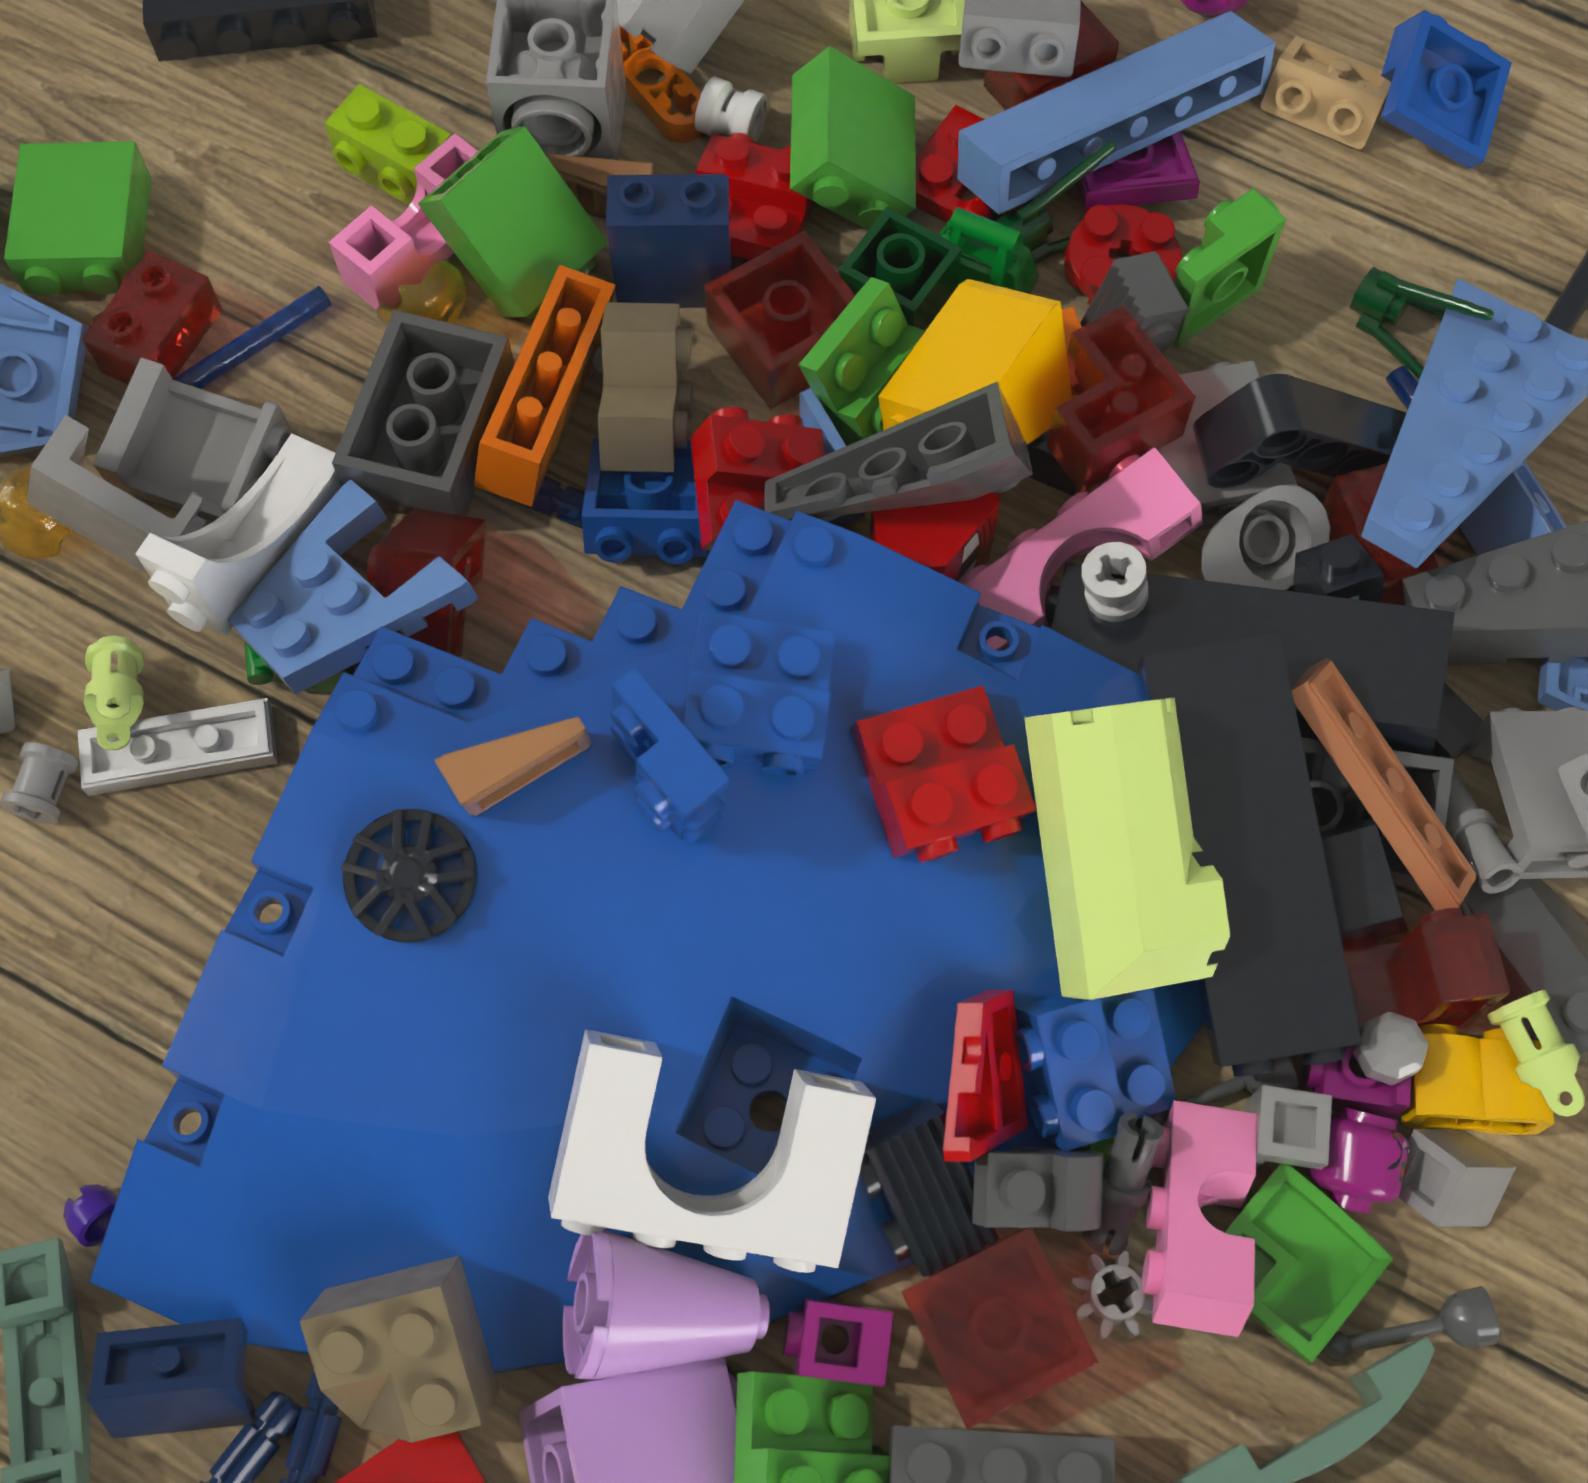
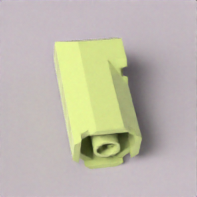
[1024,697,1230,1000]

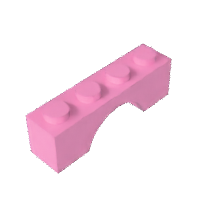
[958,447,1203,651]

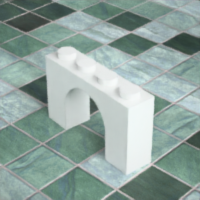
[548,1029,876,1273]

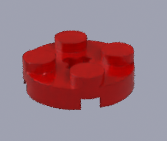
[1064,204,1182,305]

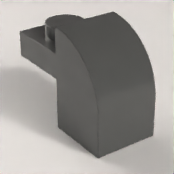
[972,1145,1104,1232]

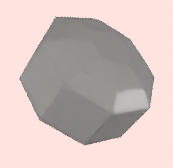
[1353,1011,1429,1086]

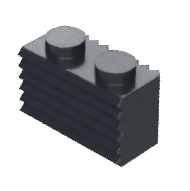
[858,1098,999,1277]

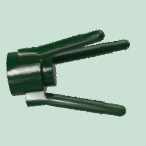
[995,141,1116,265]
[1350,267,1494,379]

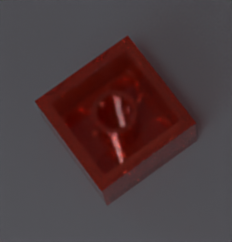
[704,231,855,410]
[901,1227,1099,1429]

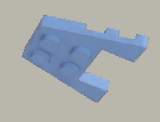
[0,283,89,458]
[228,479,479,695]

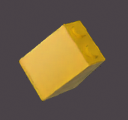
[878,279,1074,445]

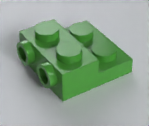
[1171,188,1286,349]
[799,277,925,446]
[734,1371,889,1483]

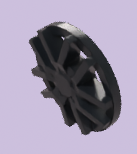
[341,809,478,943]

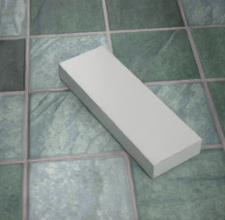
[78,698,278,796]

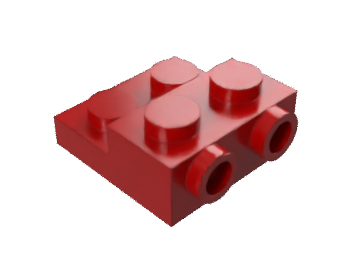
[695,133,815,269]
[690,407,825,551]
[850,685,1036,863]

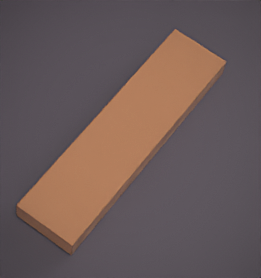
[1291,658,1477,916]

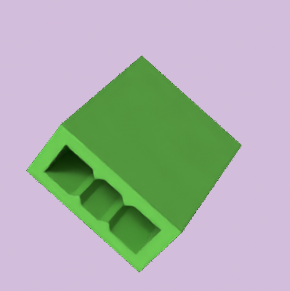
[790,46,916,230]
[418,126,608,319]
[4,141,151,296]

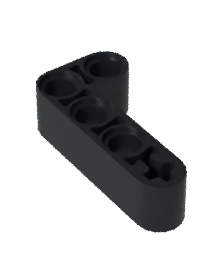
[1193,373,1407,490]

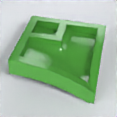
[1224,1163,1393,1366]

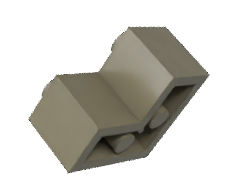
[598,302,693,472]

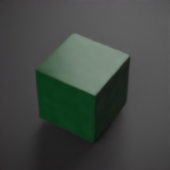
[837,207,962,331]

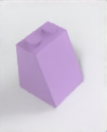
[518,1357,737,1483]

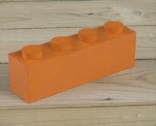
[474,265,616,507]

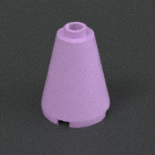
[563,1229,769,1381]

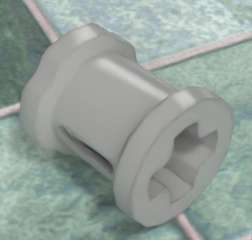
[0,742,79,824]

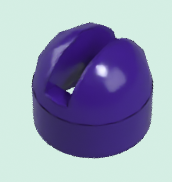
[63,1184,118,1247]

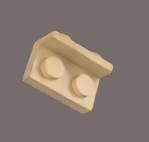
[1260,35,1391,149]

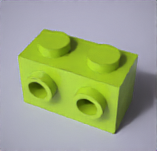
[324,84,452,205]

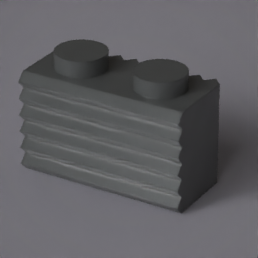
[1080,251,1190,390]

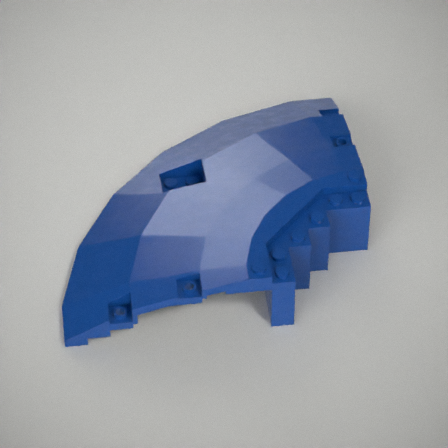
[90,500,1205,1374]

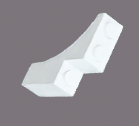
[136,433,342,636]

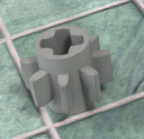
[1068,1251,1153,1342]

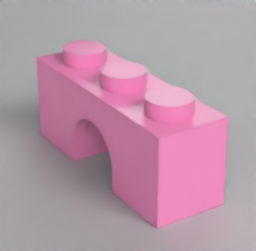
[329,133,478,315]
[1142,1100,1257,1337]

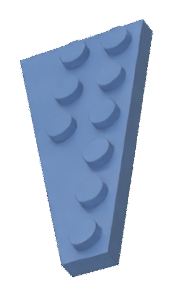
[1361,278,1588,568]

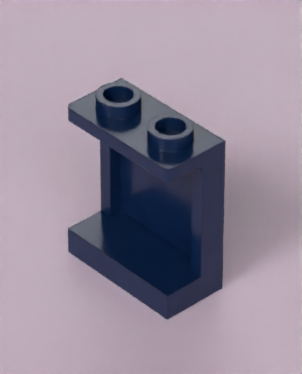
[606,174,733,308]

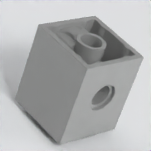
[486,0,626,160]

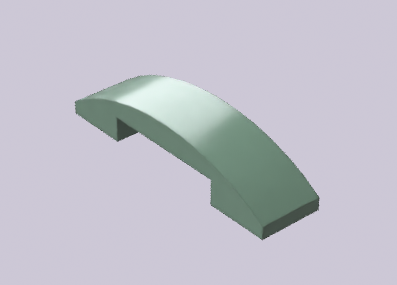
[0,1237,90,1483]
[1170,1336,1435,1483]

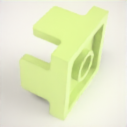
[849,0,965,84]

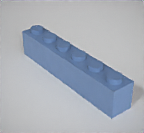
[958,11,1275,215]

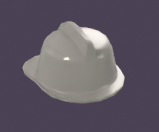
[1201,484,1330,590]

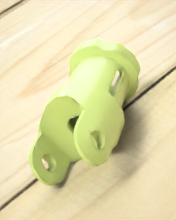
[84,636,144,751]
[1487,989,1585,1117]

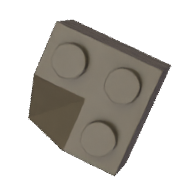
[300,1255,499,1443]

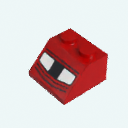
[869,493,1000,582]

